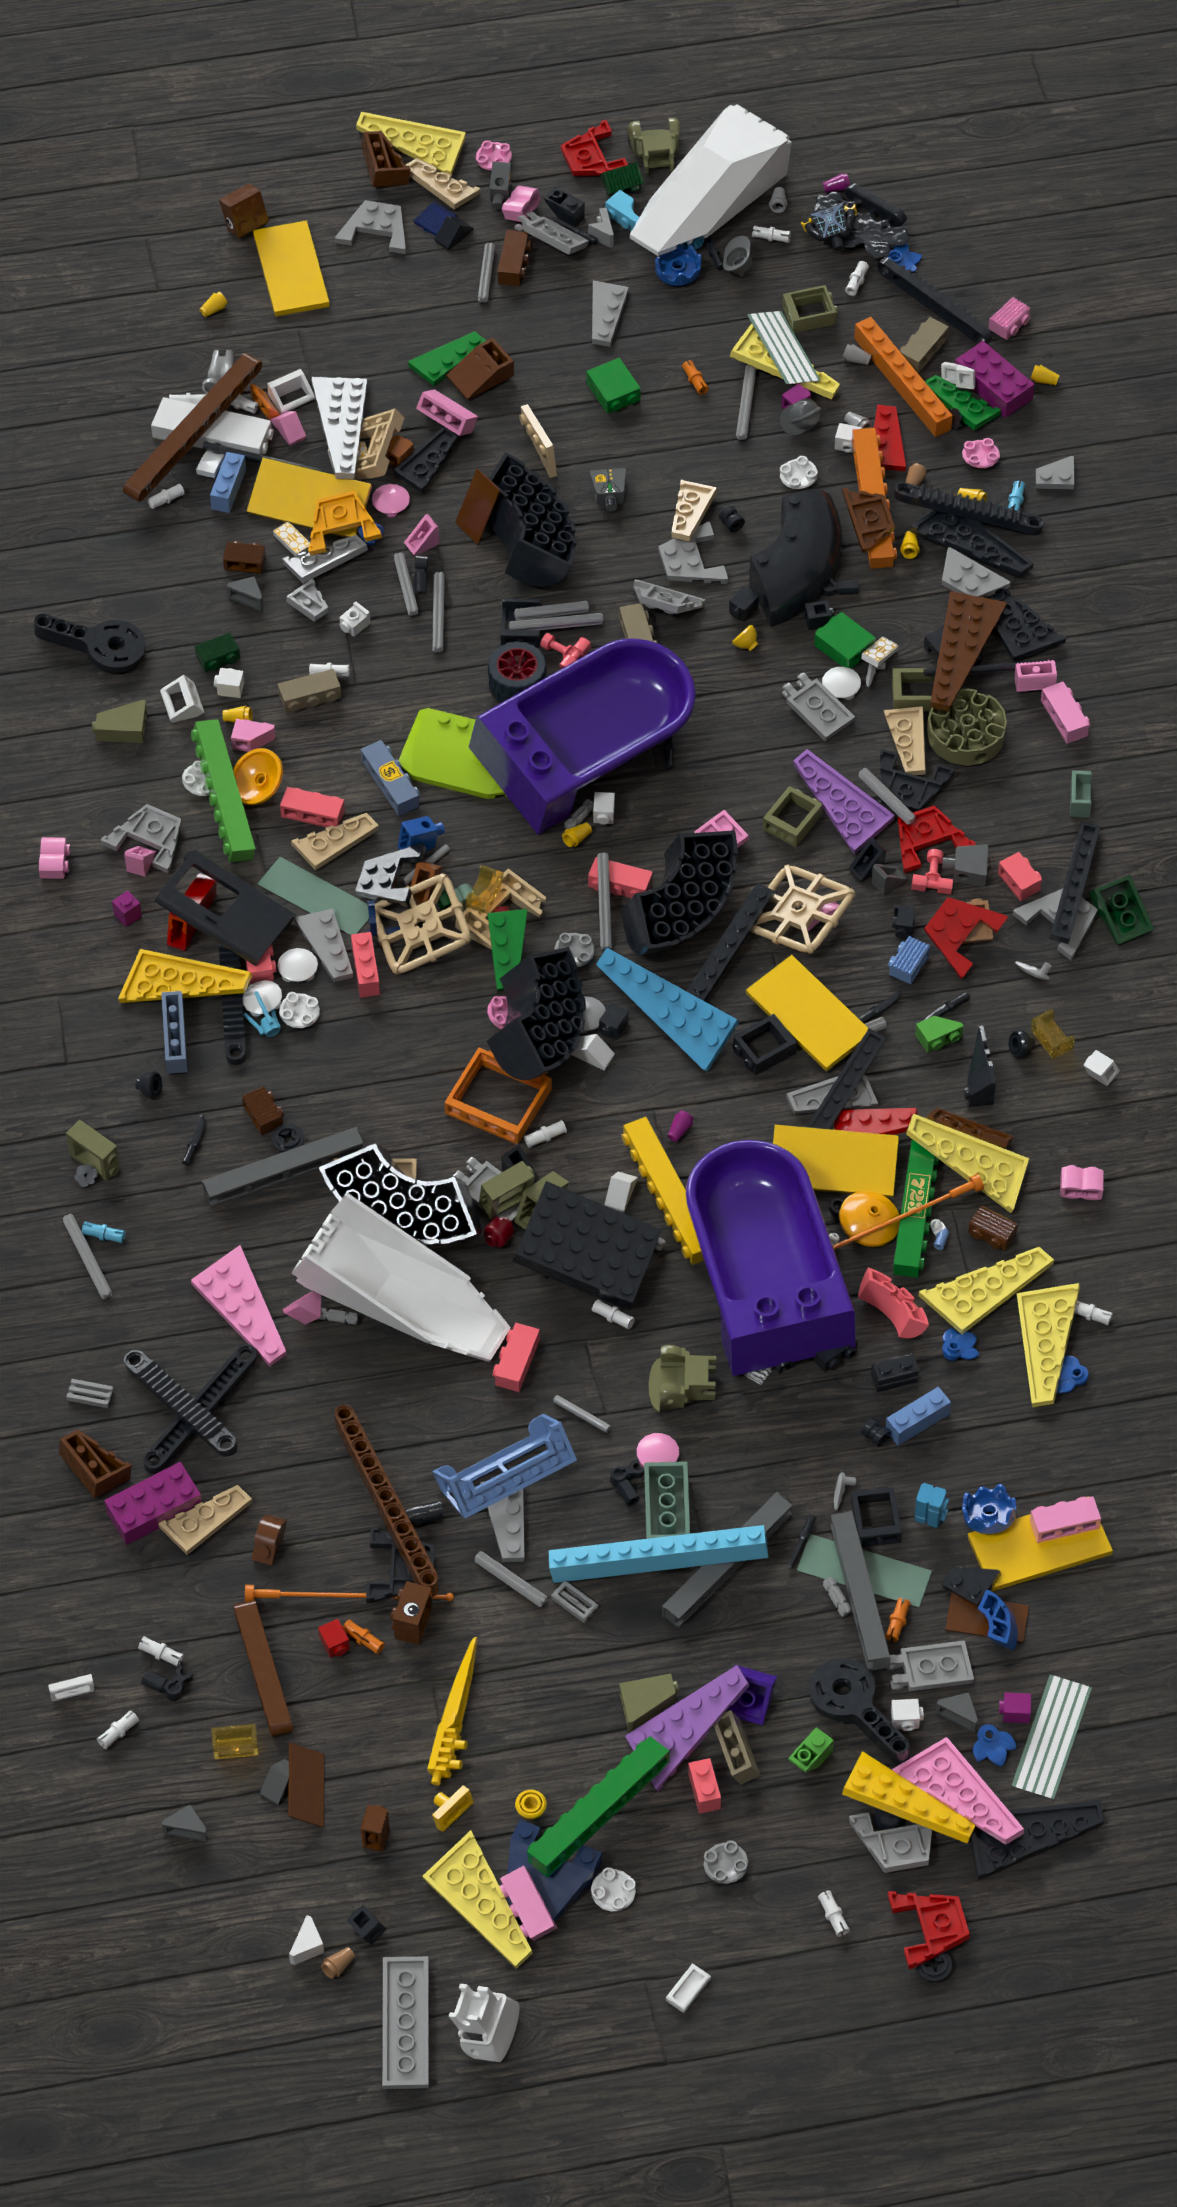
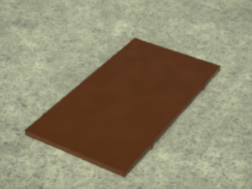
[455,468,500,545]
[945,1593,1029,1643]
[288,1743,324,1827]

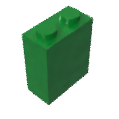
[586,358,641,414]
[814,612,875,669]

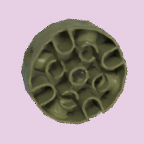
[927,689,1007,766]

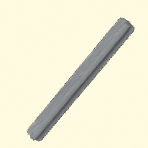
[736,364,756,440]
[433,572,444,652]
[509,613,604,630]
[597,853,612,949]
[63,1214,112,1299]

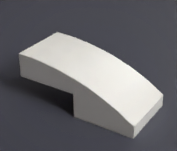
[941,362,975,389]
[196,450,226,478]

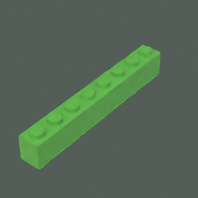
[191,719,255,863]

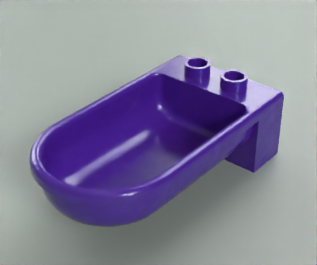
[469,638,696,835]
[686,1140,855,1376]

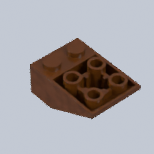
[447,338,514,400]

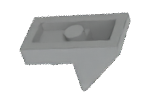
[588,208,613,248]

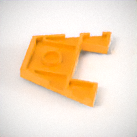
[308,491,382,556]

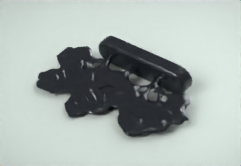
[813,183,911,258]

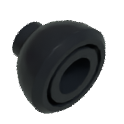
[1008,1029,1036,1058]
[135,1071,162,1099]
[874,1808,905,1830]

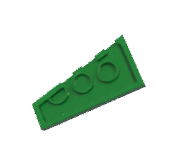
[408,331,487,386]
[925,375,1001,430]
[487,909,527,992]

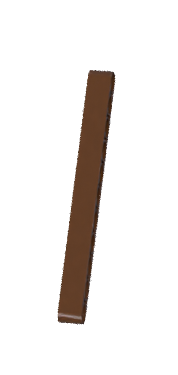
[123,353,263,502]
[334,1405,439,1597]

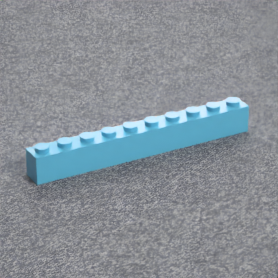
[549,1525,768,1583]

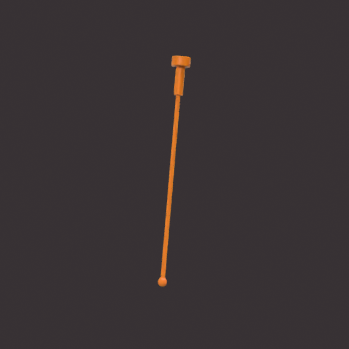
[833,1174,984,1250]
[245,1585,454,1602]

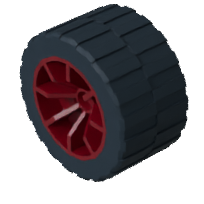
[488,642,547,703]

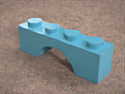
[605,190,640,231]

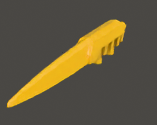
[427,1637,477,1786]

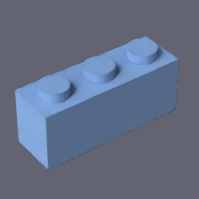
[210,452,246,513]
[886,1387,951,1446]

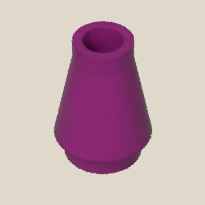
[823,173,850,193]
[667,1110,694,1142]

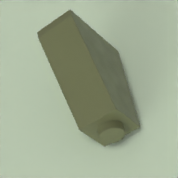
[92,700,147,743]
[514,1171,569,1229]
[619,1674,679,1732]

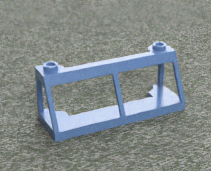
[432,1414,577,1518]

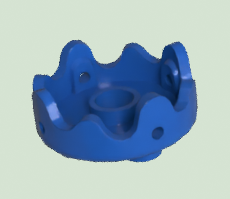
[655,244,701,286]
[962,1484,1017,1534]

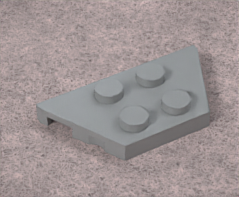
[942,547,1010,597]
[633,579,705,614]

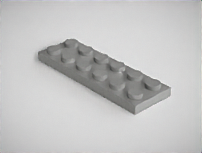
[382,1956,429,2089]

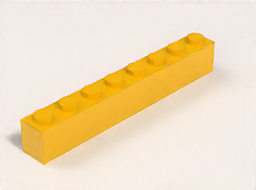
[621,1117,704,1265]

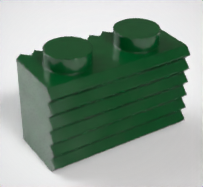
[601,162,644,196]
[194,632,240,672]

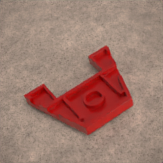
[561,120,628,176]
[898,806,976,873]
[924,897,1008,979]
[888,1891,970,1969]

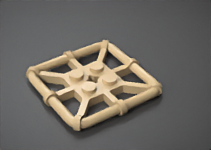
[751,864,855,954]
[375,873,471,975]

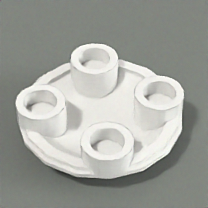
[780,456,818,489]
[822,667,861,700]
[182,761,210,796]
[277,948,318,982]
[242,980,282,1017]
[279,992,320,1028]
[591,1868,636,1912]

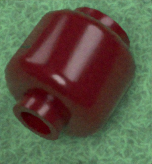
[483,1217,514,1248]

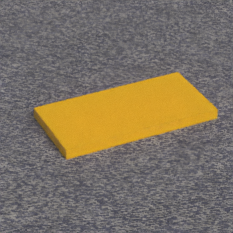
[253,220,330,317]
[247,458,372,538]
[746,955,868,1072]
[773,1125,899,1198]
[968,1496,1113,1592]

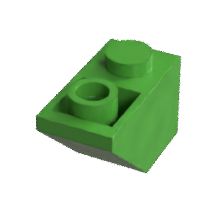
[915,1016,964,1053]
[788,1727,833,1773]

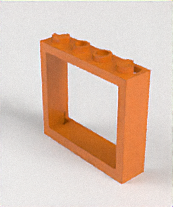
[444,1048,552,1144]

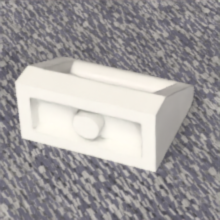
[267,369,315,414]
[160,675,204,723]

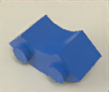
[978,1589,1018,1651]

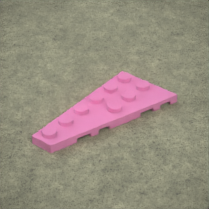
[191,1245,286,1367]
[892,1737,1024,1844]

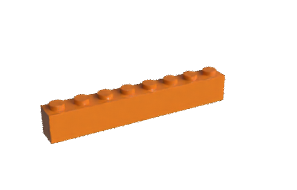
[854,317,952,437]
[852,428,897,569]

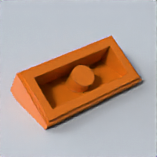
[250,383,281,421]

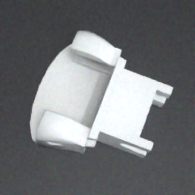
[449,1984,520,2062]

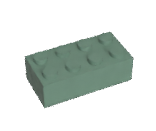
[644,1462,690,1539]

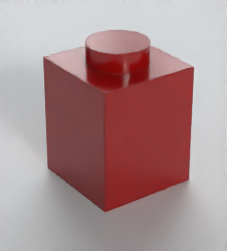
[318,1619,350,1658]

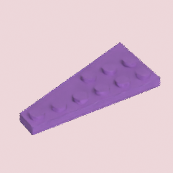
[794,749,895,855]
[625,1665,750,1792]

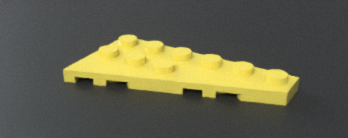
[356,112,466,175]
[730,324,840,399]
[906,1114,1029,1213]
[919,1247,1054,1334]
[1017,1283,1080,1407]
[423,1830,532,1969]

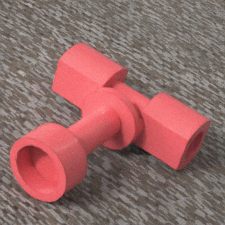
[540,633,591,669]
[911,849,953,895]

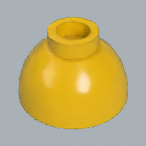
[732,625,758,651]
[515,1790,546,1820]

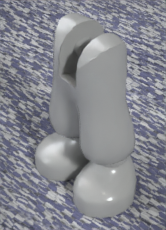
[202,350,234,394]

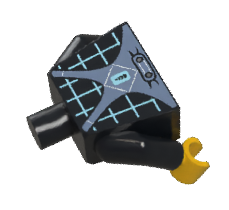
[801,203,857,251]

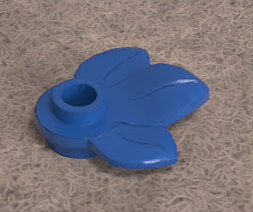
[886,243,922,272]
[942,1328,979,1360]
[1056,1356,1089,1393]
[973,1724,1016,1767]

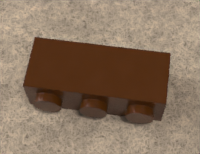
[498,230,531,286]

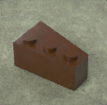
[361,131,411,187]
[59,1430,132,1498]

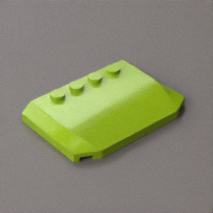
[398,708,507,799]

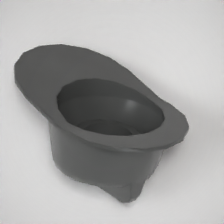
[723,236,752,277]
[780,398,822,435]

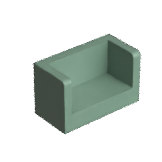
[1070,770,1092,817]

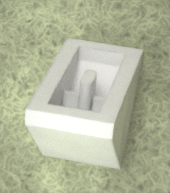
[571,1034,615,1071]
[605,1172,638,1213]
[289,1915,324,1965]

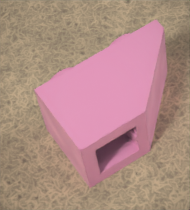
[231,719,276,752]

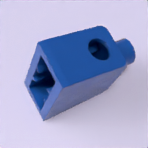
[397,816,445,852]

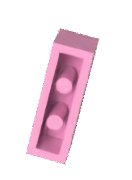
[416,389,478,436]
[1041,682,1090,744]
[1030,1496,1101,1543]
[500,1866,557,1941]

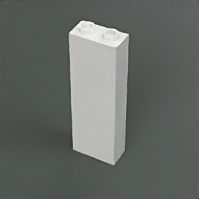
[151,397,274,455]

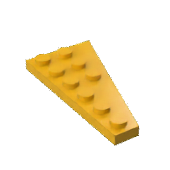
[118,949,252,1003]
[842,1751,975,1843]

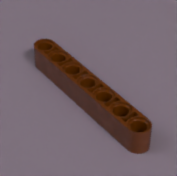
[233,1599,293,1737]

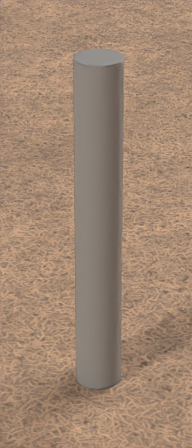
[402,844,450,885]
[553,1395,611,1433]

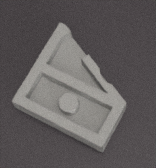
[1035,456,1074,489]
[286,579,328,622]

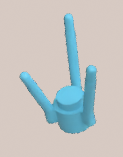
[243,991,281,1037]

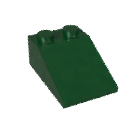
[1089,874,1154,945]

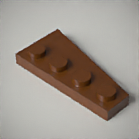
[926,1107,1014,1148]

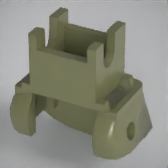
[628,117,680,173]
[649,1345,716,1413]

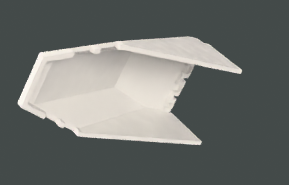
[630,104,791,256]
[292,1193,511,1362]

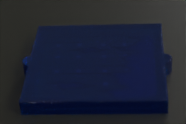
[413,201,457,236]

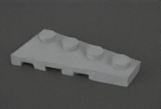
[592,280,629,347]
[282,535,368,583]
[294,909,353,982]
[786,1075,878,1114]
[480,1482,524,1562]

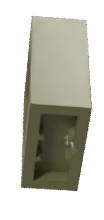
[782,285,838,333]
[892,668,935,711]
[763,786,823,847]
[66,1120,120,1181]
[479,1161,535,1219]

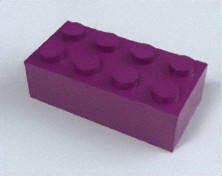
[955,341,1034,418]
[104,1462,202,1545]

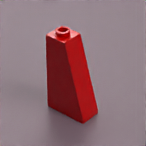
[167,873,217,951]

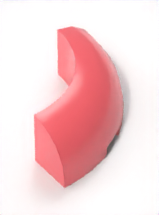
[859,1267,929,1338]

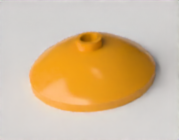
[233,748,283,805]
[839,1191,900,1247]

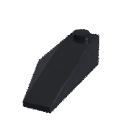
[963,1026,996,1107]

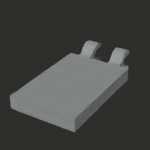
[515,212,589,255]
[782,672,855,741]
[453,1156,520,1223]
[887,1641,974,1691]

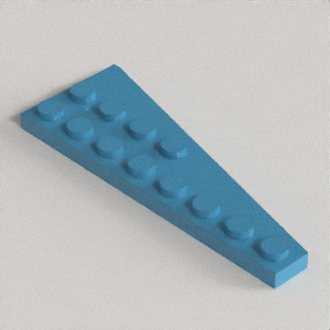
[596,948,739,1073]

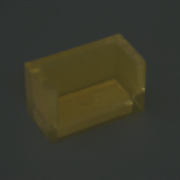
[466,865,504,914]
[1031,1009,1075,1059]
[211,1724,259,1760]

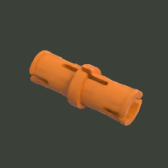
[682,360,709,395]
[885,1598,911,1642]
[343,1620,385,1654]

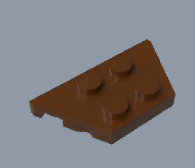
[842,488,895,553]

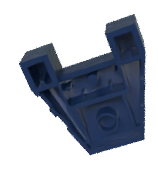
[505,1820,602,1922]

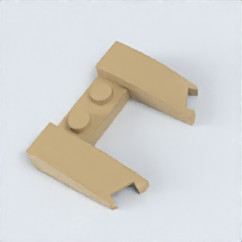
[353,409,404,480]
[455,869,546,949]

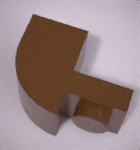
[251,1514,287,1565]

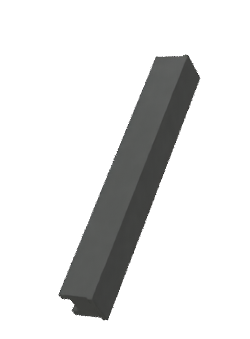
[202,1127,363,1208]
[662,1492,792,1628]
[830,1510,890,1671]

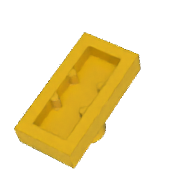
[432,1786,474,1832]

